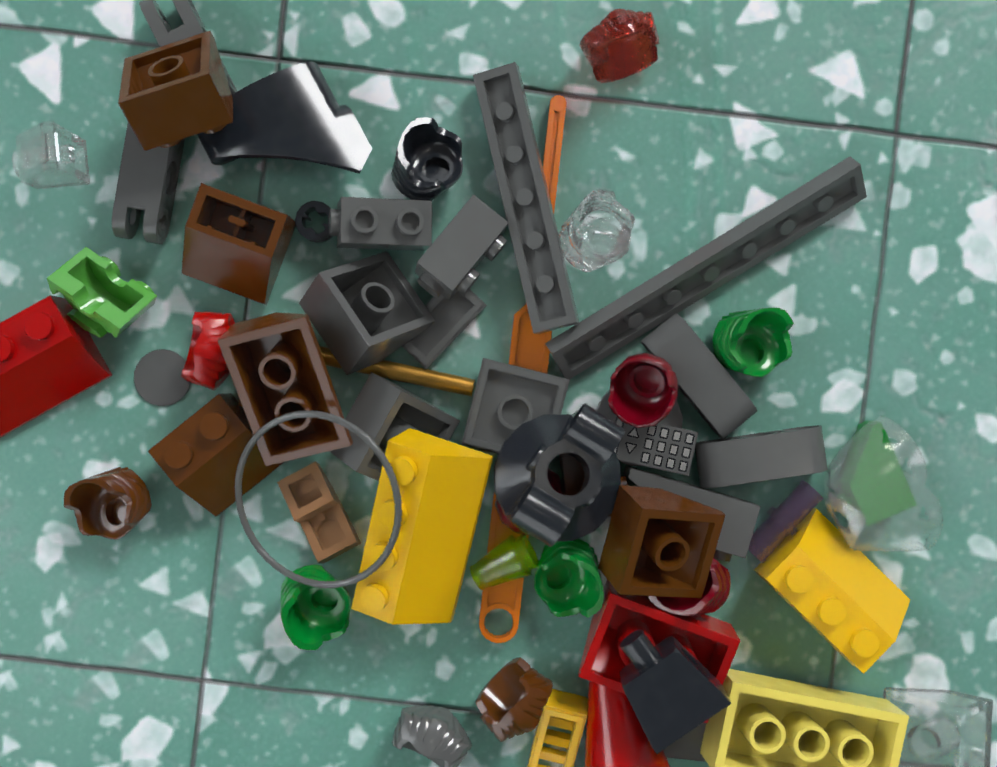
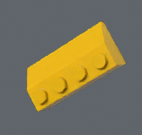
[351,428,493,625]

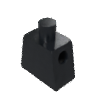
[619,629,731,754]

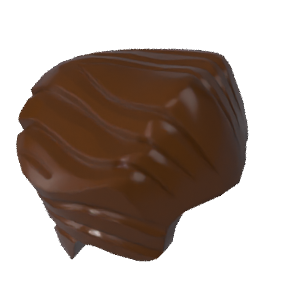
[64,467,152,540]
[475,657,553,742]

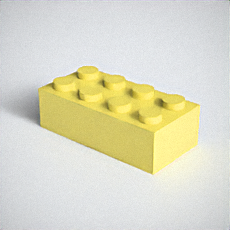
[700,669,909,767]

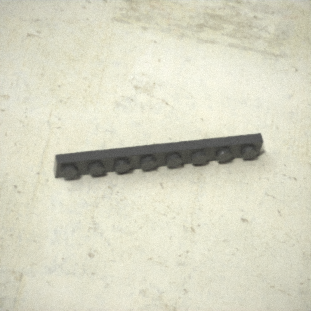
[545,156,867,380]

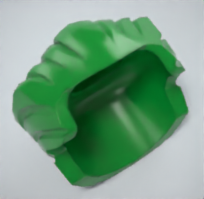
[713,308,794,377]
[534,539,604,618]
[280,564,351,650]

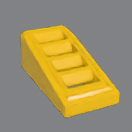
[527,689,588,767]

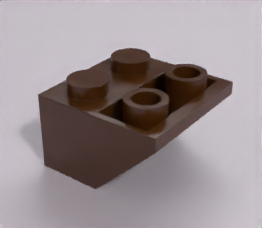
[182,183,296,305]

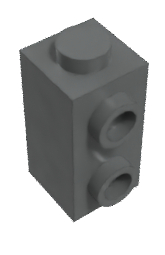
[415,194,509,300]
[329,197,432,251]

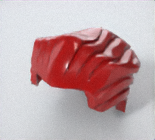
[181,311,235,391]

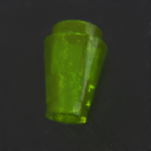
[470,534,539,590]

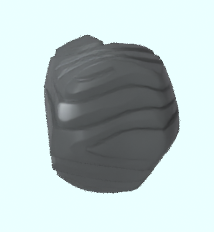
[392,705,472,767]

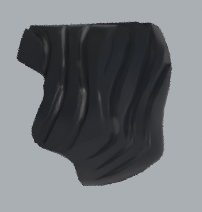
[391,117,463,201]

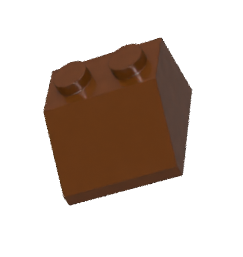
[118,30,233,151]
[148,393,284,517]
[598,485,726,598]

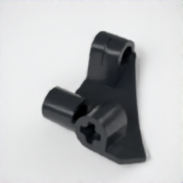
[197,61,372,174]

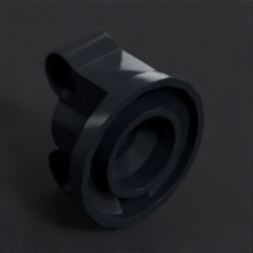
[494,403,625,547]

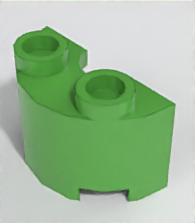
[47,247,157,338]

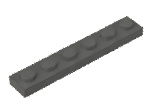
[473,62,580,334]

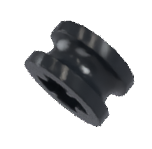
[295,201,333,243]

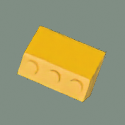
[754,508,910,674]

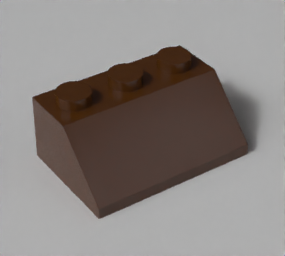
[218,312,353,466]

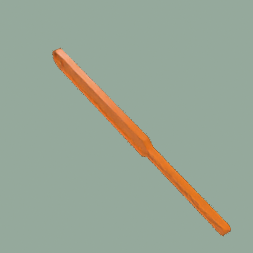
[479,95,567,643]

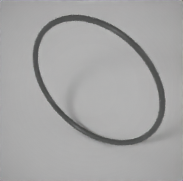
[235,410,402,588]

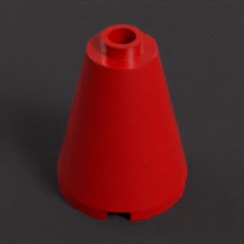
[584,681,670,767]

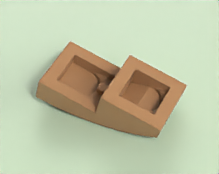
[277,461,362,564]

